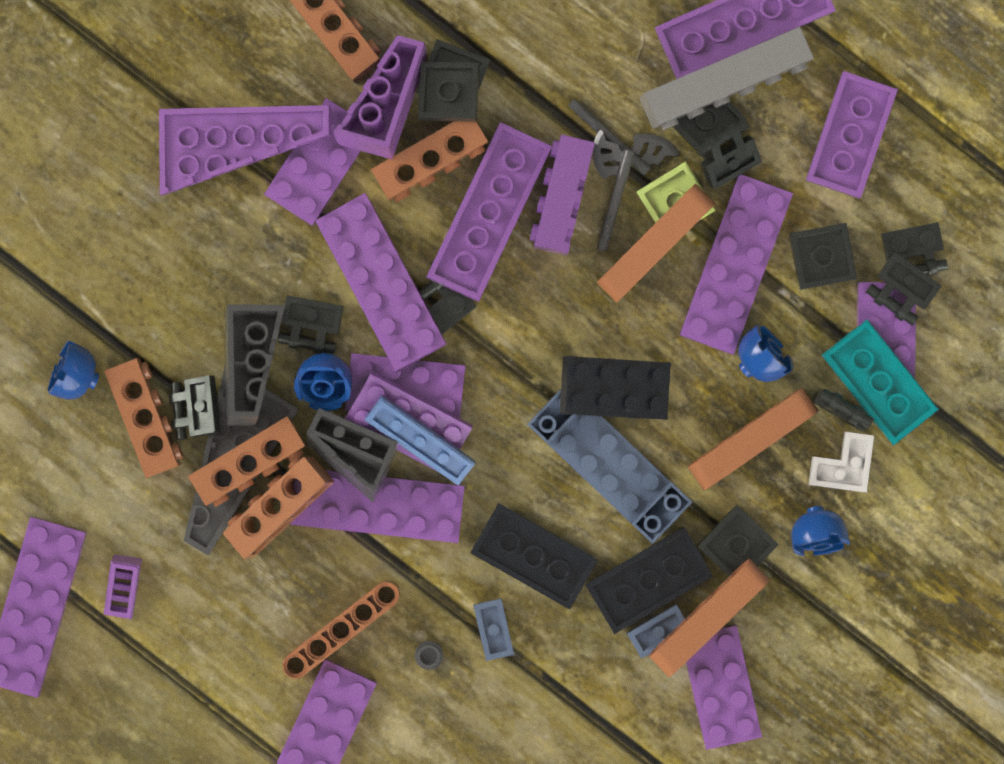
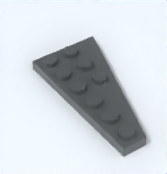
[184,364,299,555]

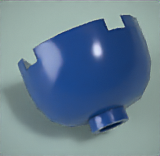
[738,324,794,382]
[48,341,99,400]
[294,353,352,411]
[791,506,850,556]

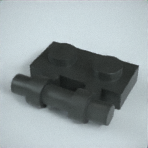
[694,119,762,190]
[881,222,948,276]
[865,252,942,326]
[419,279,477,335]
[278,295,344,354]
[169,375,221,441]
[812,388,874,431]

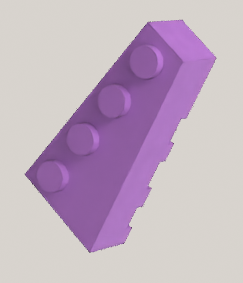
[333,35,428,159]
[530,134,595,256]

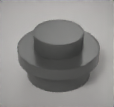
[415,641,443,670]

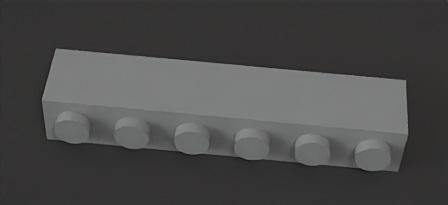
[639,27,814,131]

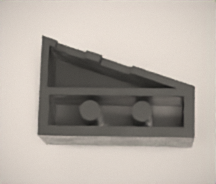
[307,408,398,503]

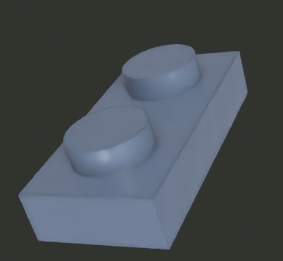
[473,598,514,661]
[627,604,685,659]

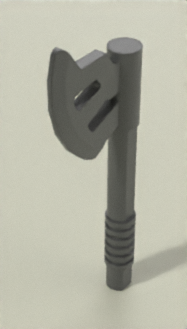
[568,99,679,176]
[593,130,635,251]

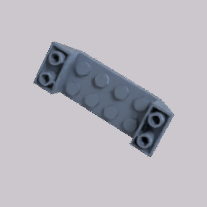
[527,389,692,544]

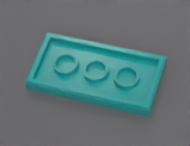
[821,319,939,445]

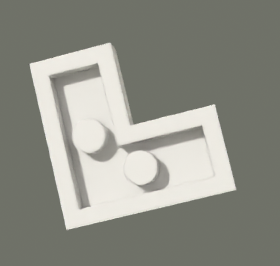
[808,432,874,493]

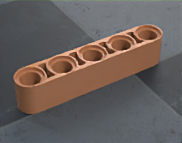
[597,183,716,303]
[687,387,819,491]
[648,558,770,677]
[282,580,400,679]

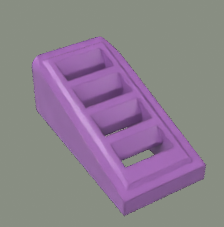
[104,555,142,619]

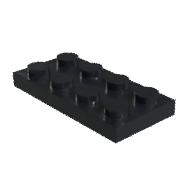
[560,356,671,420]
[470,503,598,610]
[585,526,713,634]

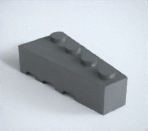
[225,304,285,426]

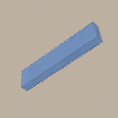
[365,395,476,485]

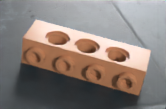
[289,0,381,83]
[371,121,488,203]
[104,358,183,478]
[188,416,307,507]
[223,456,335,559]

